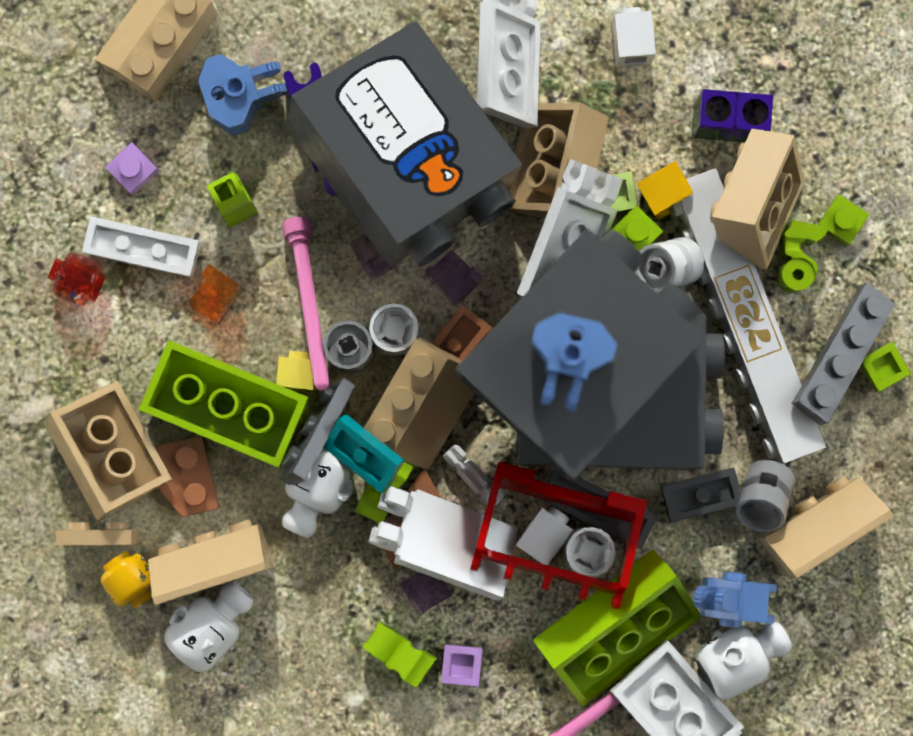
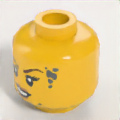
[100,551,152,609]

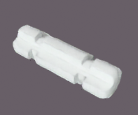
[443,445,504,506]

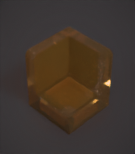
[189,264,244,325]

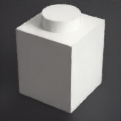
[611,7,656,67]
[515,506,573,565]

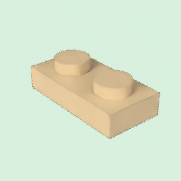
[55,522,139,546]

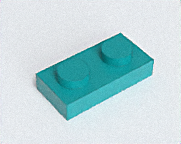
[323,415,405,493]

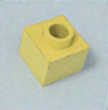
[276,351,316,393]

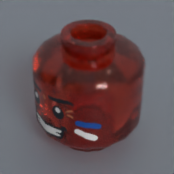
[47,251,107,306]

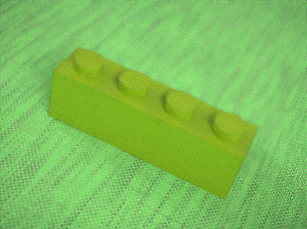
[138,340,309,469]
[533,549,702,707]

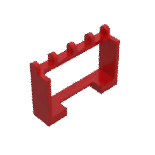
[470,461,647,610]

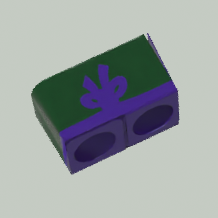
[691,89,773,142]

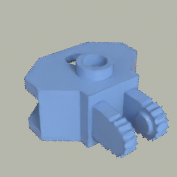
[198,54,288,136]
[531,313,617,412]
[693,572,777,628]

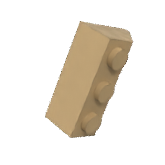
[95,0,218,102]
[508,103,609,220]
[710,129,805,270]
[364,336,474,470]
[44,381,172,521]
[757,475,894,579]
[148,519,275,605]

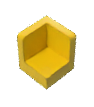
[637,161,693,220]

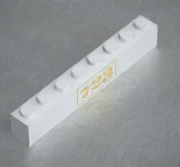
[670,168,826,464]

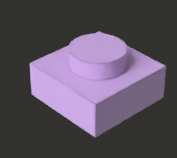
[105,142,159,196]
[441,644,482,687]

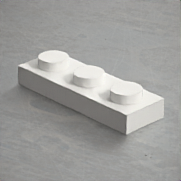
[82,216,201,278]

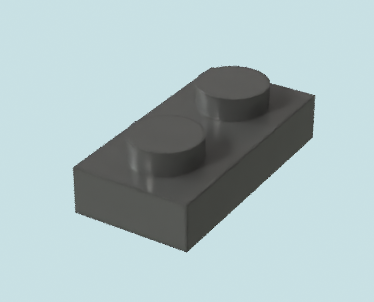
[660,467,741,523]

